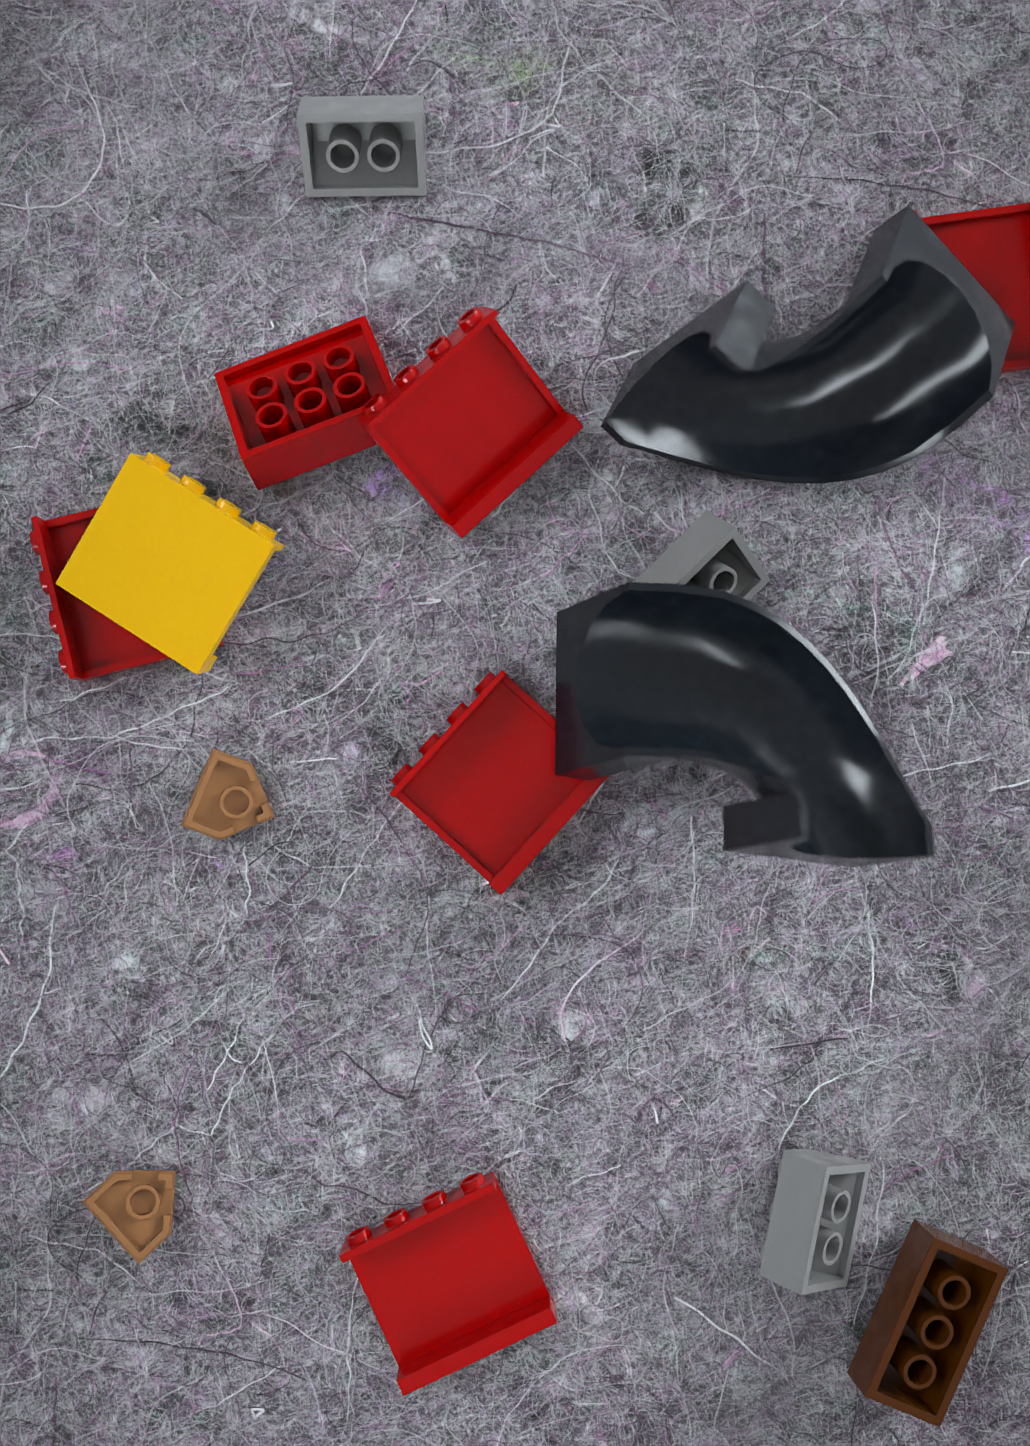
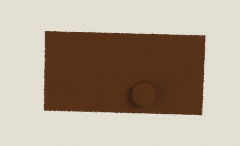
[847,1219,1008,1427]

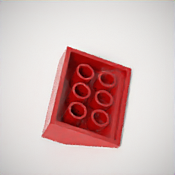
[214,315,394,491]

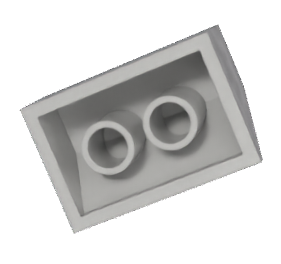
[297,95,427,197]
[634,510,771,600]
[759,1149,871,1295]

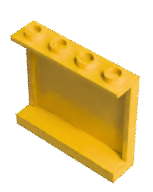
[55,452,285,675]

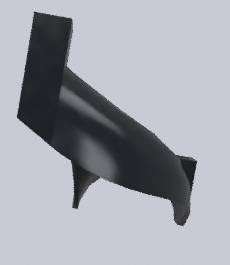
[601,205,1015,484]
[555,582,934,867]

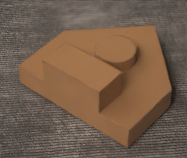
[181,748,275,841]
[82,1170,176,1264]

